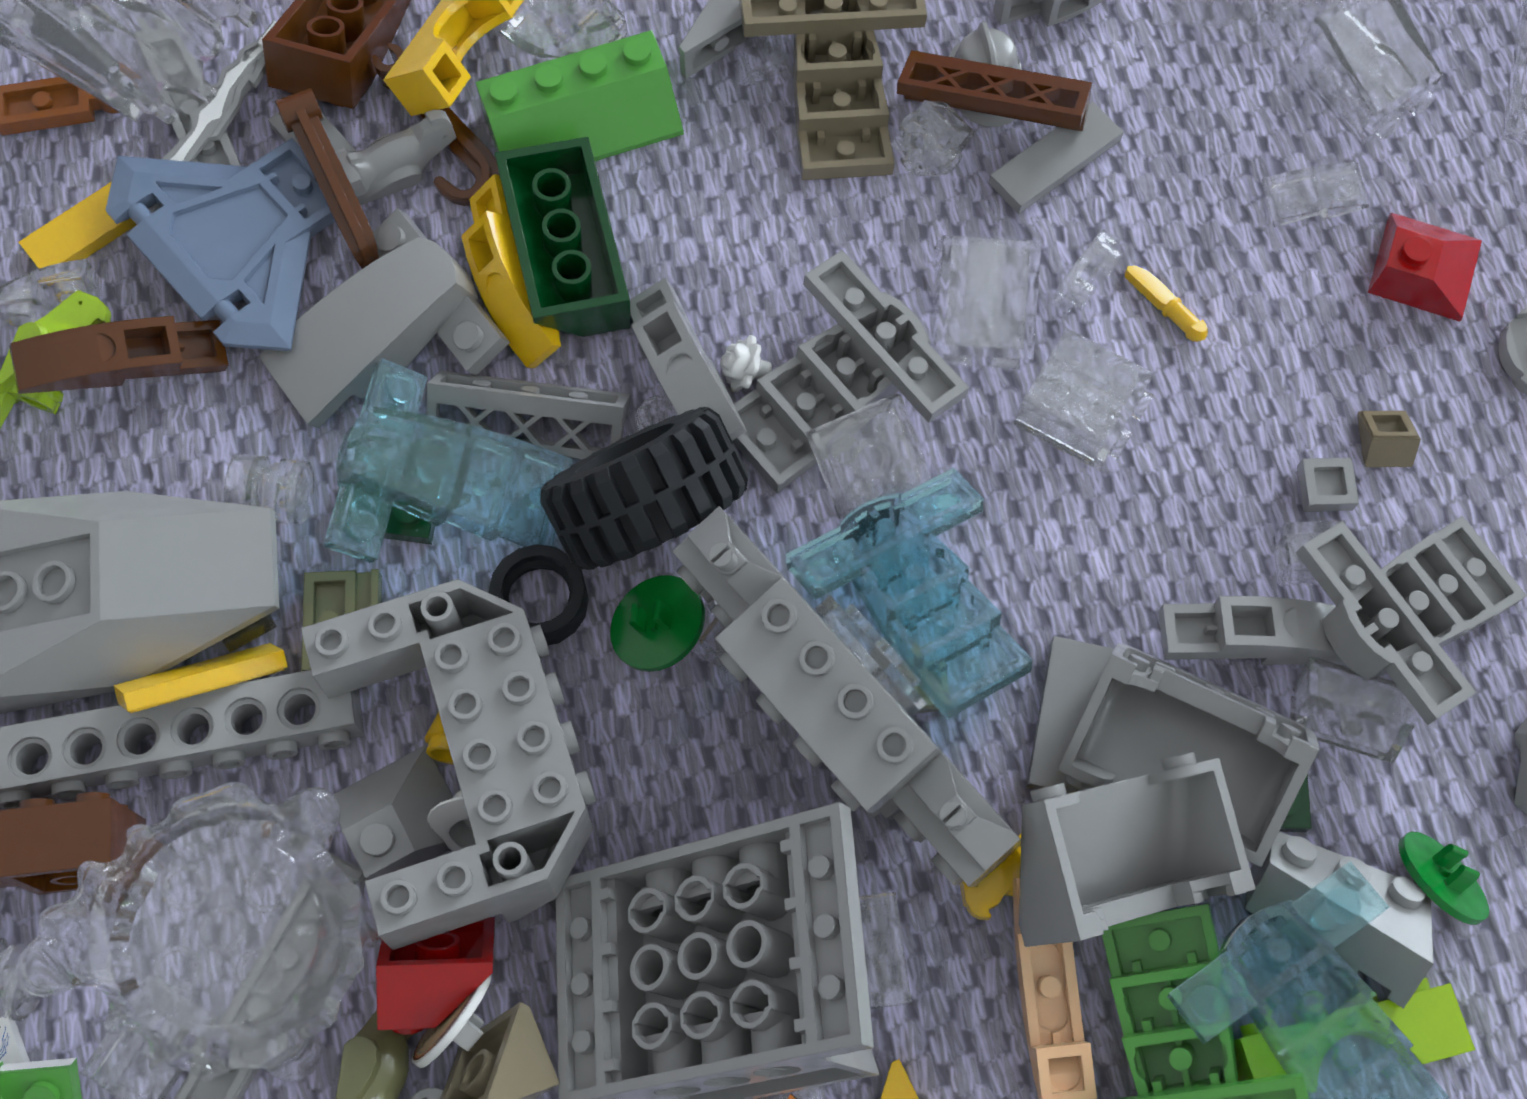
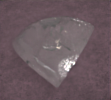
[499,0,628,60]

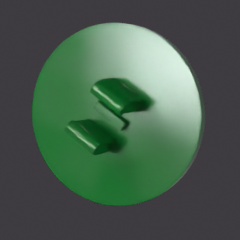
[610,575,705,672]
[1398,831,1489,925]

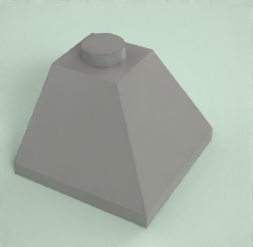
[331,745,453,880]

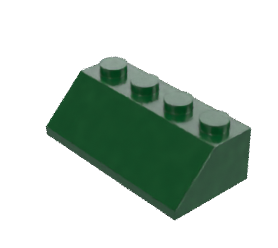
[495,137,630,337]

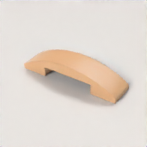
[1013,878,1097,1099]

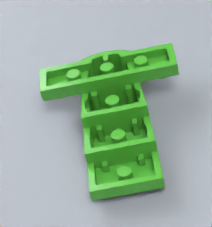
[1102,902,1309,1099]

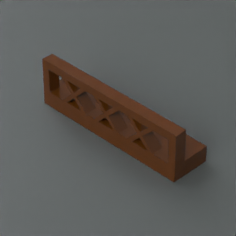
[897,50,1092,131]

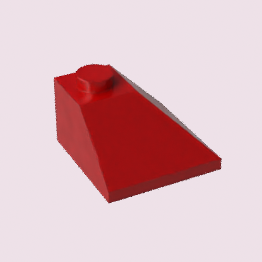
[1368,212,1482,322]
[376,917,495,1035]

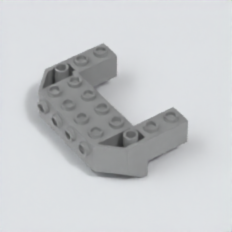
[301,579,596,950]

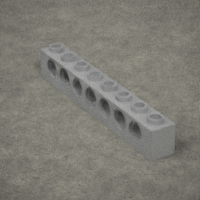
[0,670,365,809]

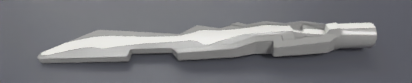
[148,21,276,213]

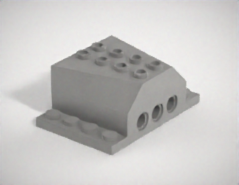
[556,802,879,1099]

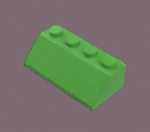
[475,30,684,161]

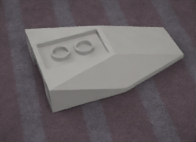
[0,491,280,714]

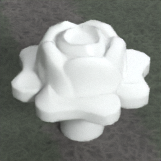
[720,335,772,393]

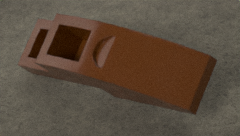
[9,316,229,394]

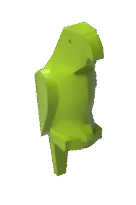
[0,290,112,429]

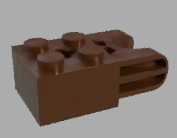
[0,792,146,895]

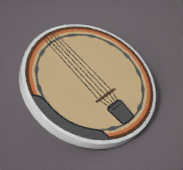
[412,975,491,1068]

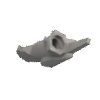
[335,110,457,205]

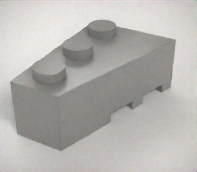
[1245,831,1433,1009]

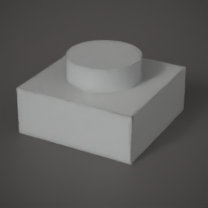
[1297,458,1359,512]

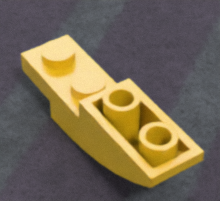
[461,174,561,368]

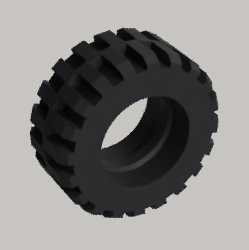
[540,407,748,570]

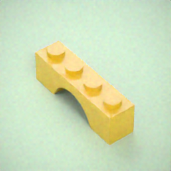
[383,0,524,116]

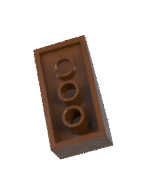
[262,0,411,109]

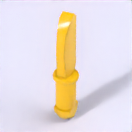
[1125,265,1208,342]

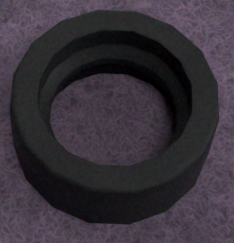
[488,544,589,646]

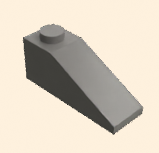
[679,0,757,79]

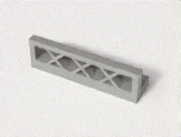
[425,370,631,459]

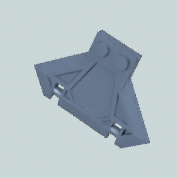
[105,138,335,352]

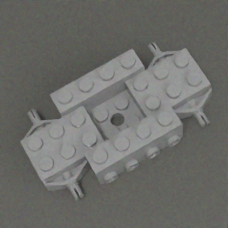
[672,506,1021,887]

